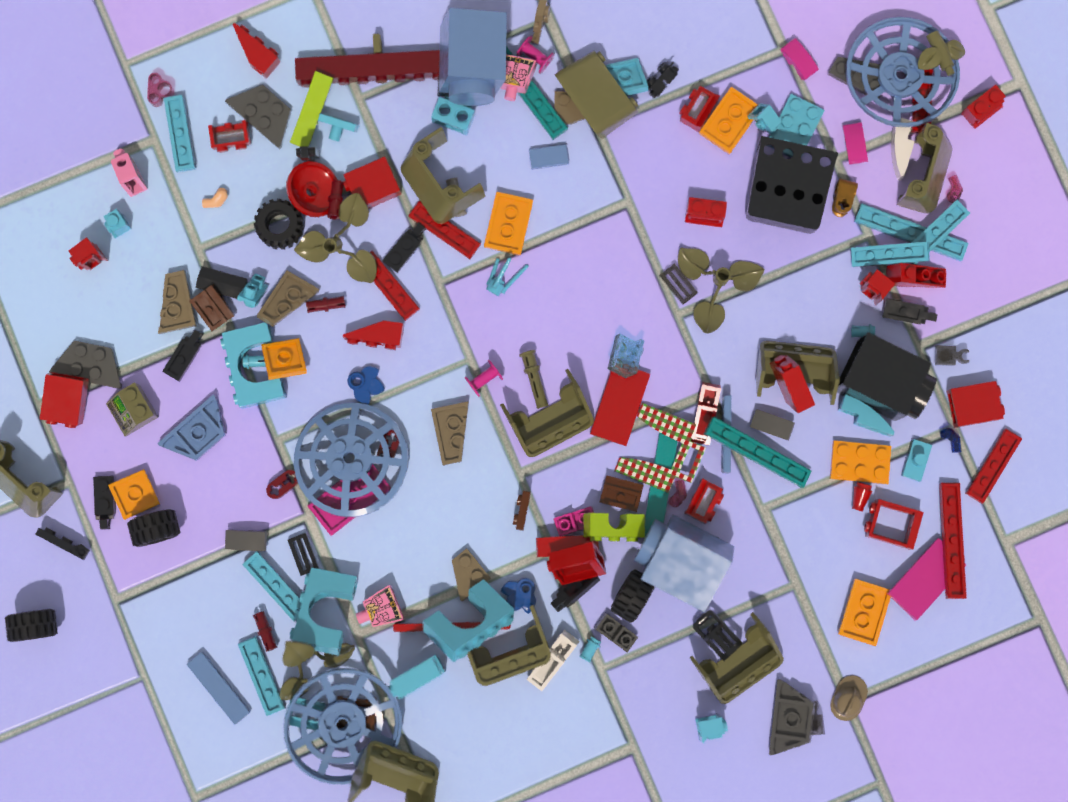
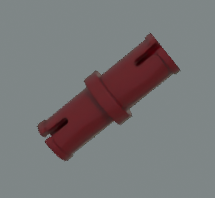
[327,180,344,220]
[306,296,346,313]
[253,611,278,652]

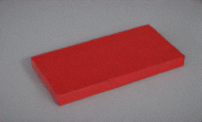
[590,362,650,446]

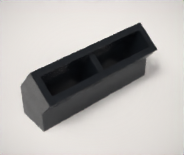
[195,266,248,299]

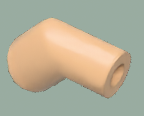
[202,188,228,208]

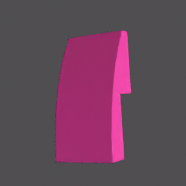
[780,38,819,80]
[843,122,868,165]
[553,506,594,536]

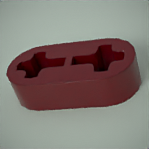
[377,430,400,458]
[266,470,298,499]

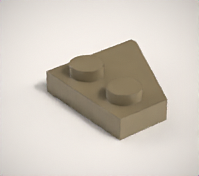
[531,0,550,45]
[452,548,491,601]

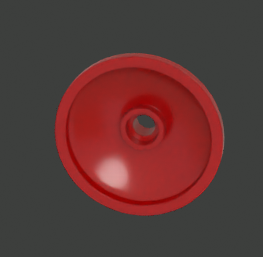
[286,161,338,217]

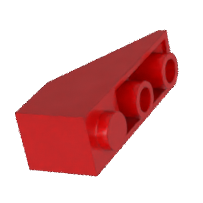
[232,23,280,79]
[886,263,946,288]
[343,320,404,350]

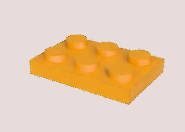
[699,87,758,155]
[484,191,533,256]
[830,440,891,484]
[838,579,891,646]

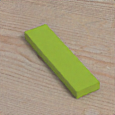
[290,71,334,147]

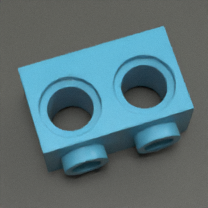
[431,97,475,135]

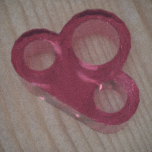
[147,73,175,107]

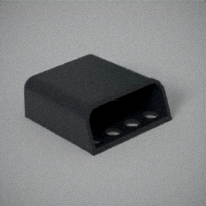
[746,136,838,234]

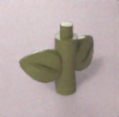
[918,31,966,76]

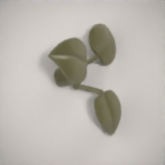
[294,193,377,283]
[678,248,765,334]
[279,641,355,700]

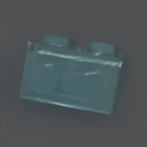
[607,334,644,378]

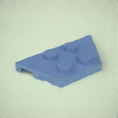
[157,395,226,461]

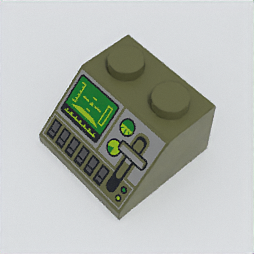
[106,382,158,437]

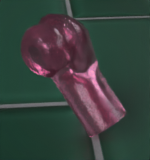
[947,175,963,203]
[669,480,687,507]

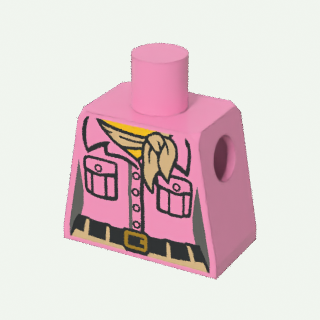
[500,54,537,101]
[111,149,148,197]
[355,585,405,627]

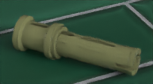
[519,350,549,409]

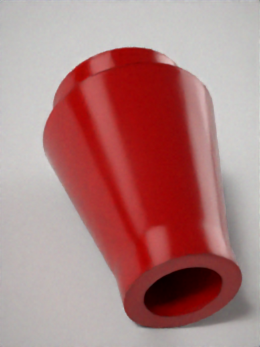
[852,482,873,511]

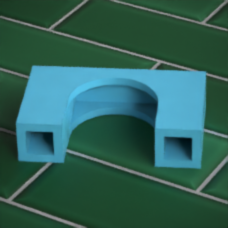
[220,322,287,409]
[289,567,358,656]
[423,579,514,663]
[389,654,446,699]

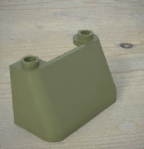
[555,50,639,139]
[897,123,953,214]
[0,440,64,518]

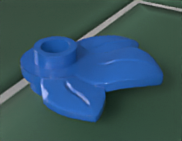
[347,367,385,405]
[500,578,536,614]

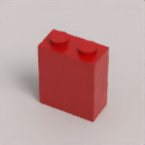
[342,156,402,209]
[769,355,815,413]
[40,372,89,428]
[946,381,1005,428]

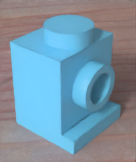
[747,103,782,134]
[103,209,131,239]

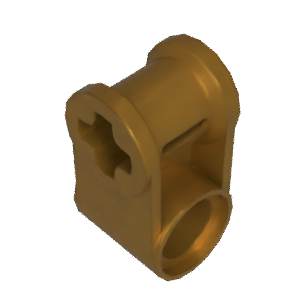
[832,178,858,217]

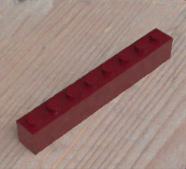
[295,50,440,88]

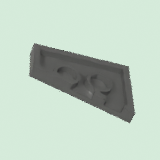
[828,57,881,98]

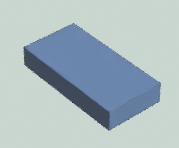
[529,145,569,169]

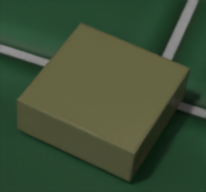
[373,34,383,54]

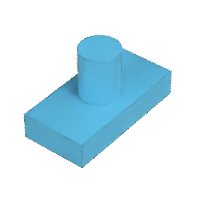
[318,113,359,142]
[901,439,932,482]

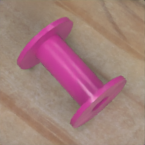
[516,36,555,74]
[464,360,504,397]

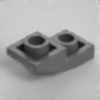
[750,409,795,441]
[225,529,267,551]
[594,613,638,653]

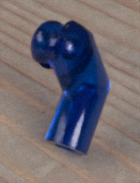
[940,427,962,453]

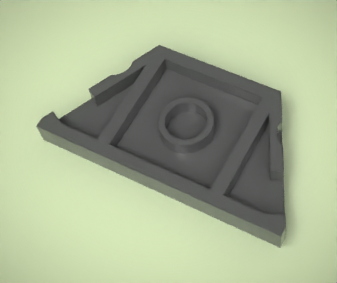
[225,85,292,150]
[49,340,122,389]
[769,679,815,755]

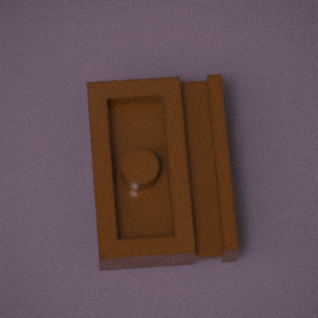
[189,284,235,331]
[599,475,644,512]
[513,491,531,531]

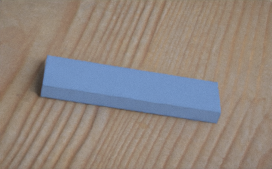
[721,395,732,474]
[186,652,250,725]

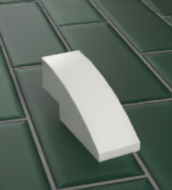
[891,118,915,181]
[526,629,580,691]

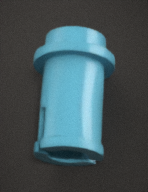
[851,324,875,338]
[243,354,266,369]
[579,636,601,662]

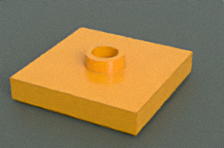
[261,338,307,380]
[108,469,160,520]

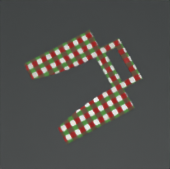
[614,403,706,493]

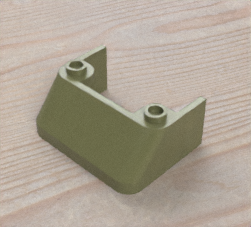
[401,127,486,224]
[756,341,840,405]
[500,369,594,457]
[467,605,551,686]
[689,612,784,704]
[347,741,439,802]

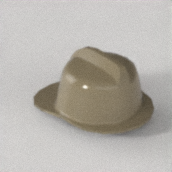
[830,675,868,721]

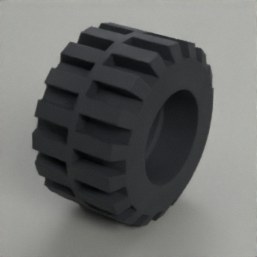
[254,199,304,250]
[127,509,181,547]
[611,569,655,623]
[5,609,58,642]

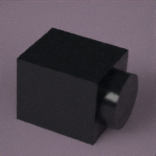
[837,332,937,421]

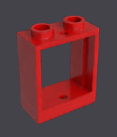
[864,499,924,550]
[547,542,606,585]

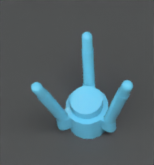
[486,257,529,297]

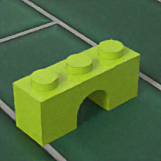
[583,513,645,542]

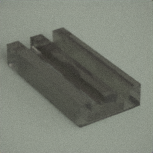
[659,263,698,305]

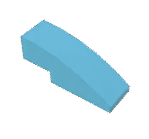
[838,394,894,437]

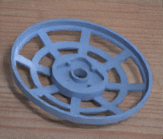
[846,17,960,127]
[294,403,408,517]
[283,668,402,785]

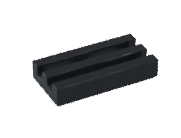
[287,533,319,576]

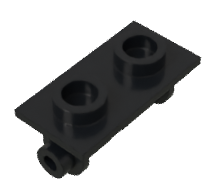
[646,61,679,98]

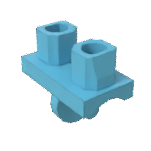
[237,274,269,308]

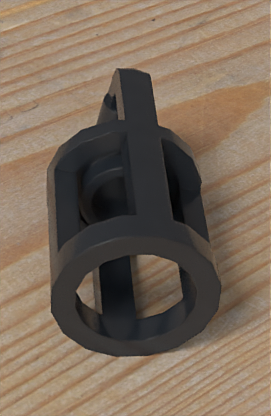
[693,610,743,661]

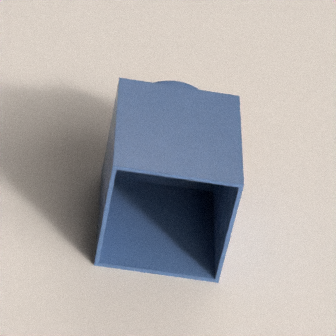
[439,8,507,106]
[634,514,735,613]

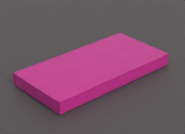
[308,464,391,536]
[887,538,966,621]

